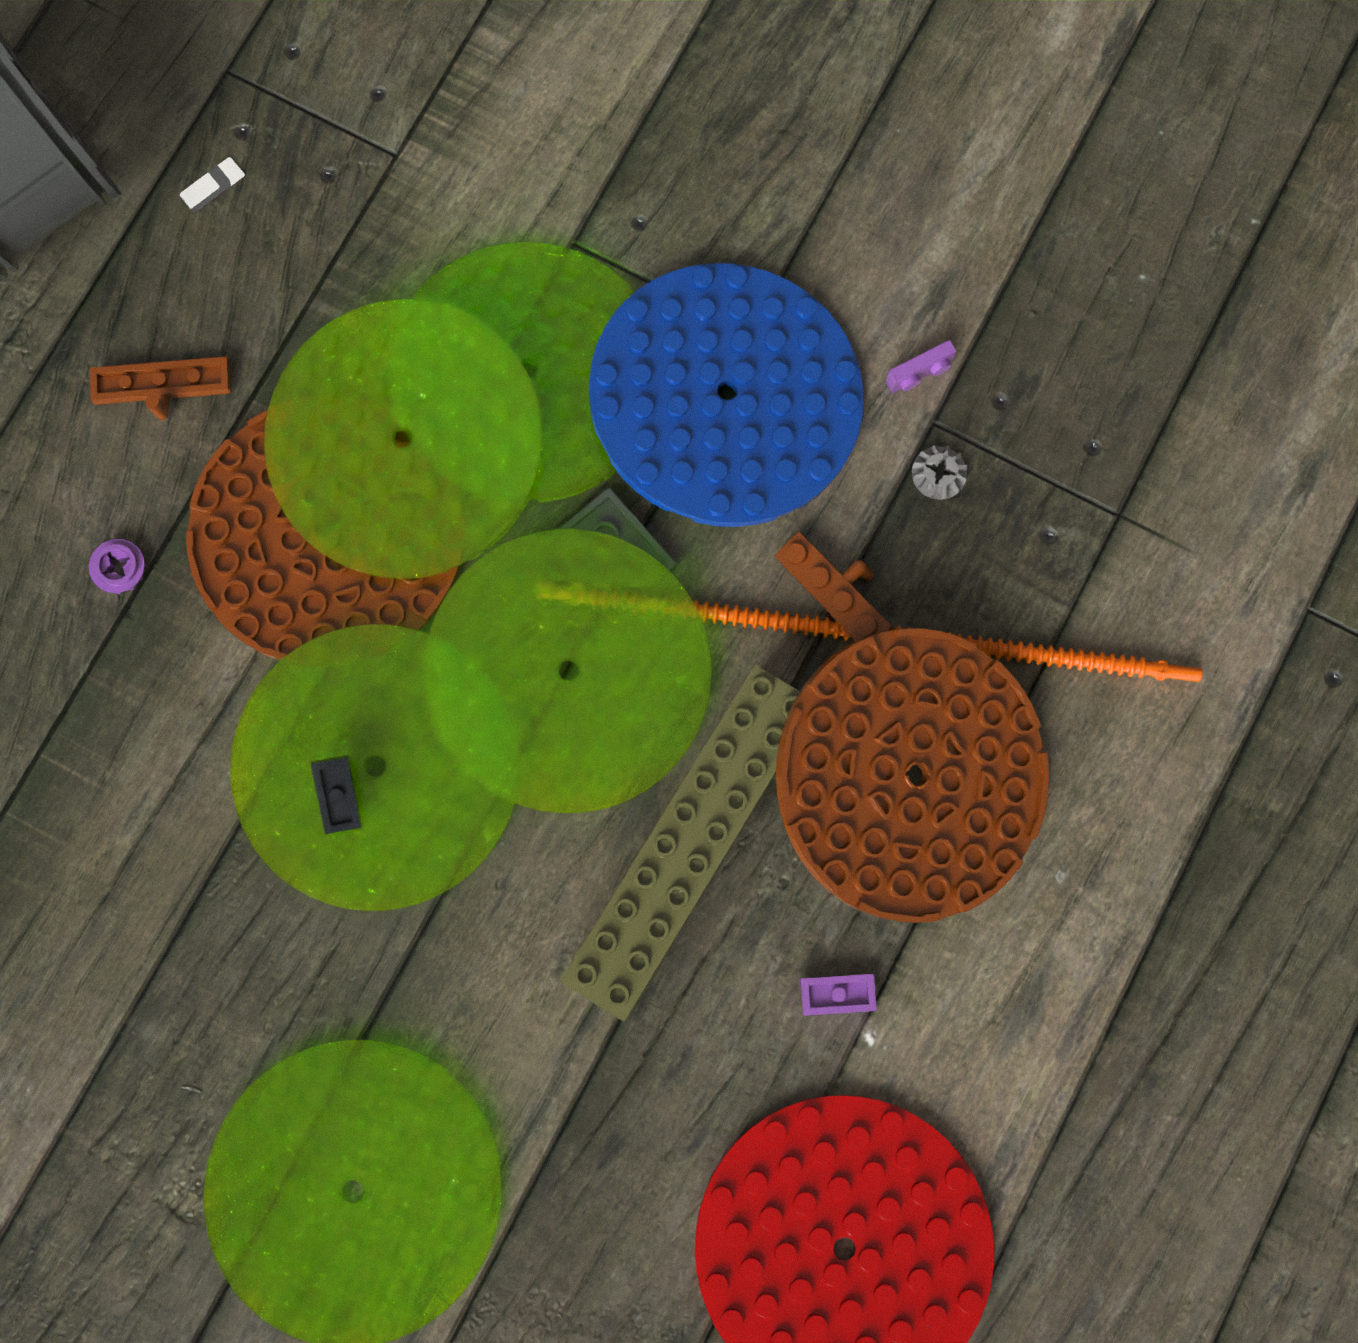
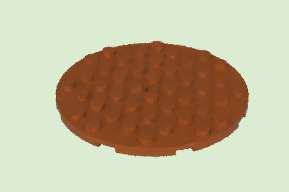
[186,395,466,668]
[776,628,1049,923]

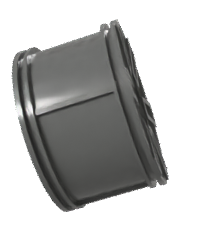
[0,33,122,281]

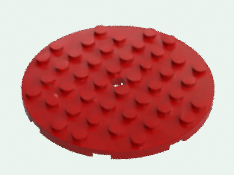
[695,1095,994,1343]

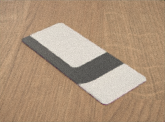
[180,157,245,213]

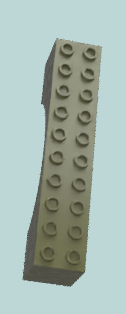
[560,665,800,1022]

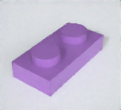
[886,340,956,393]
[800,974,877,1016]

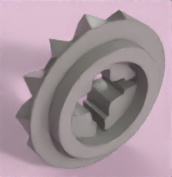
[912,445,967,500]

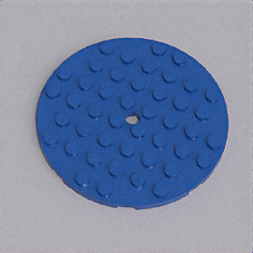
[589,263,864,527]

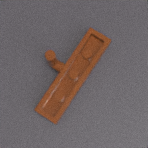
[90,356,231,420]
[774,531,895,641]

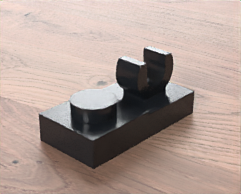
[311,755,362,834]

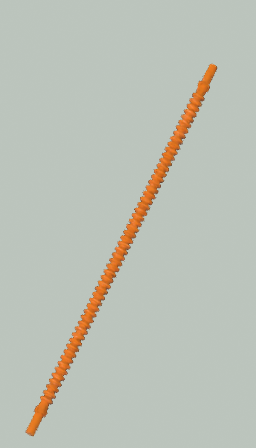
[536,584,1202,682]

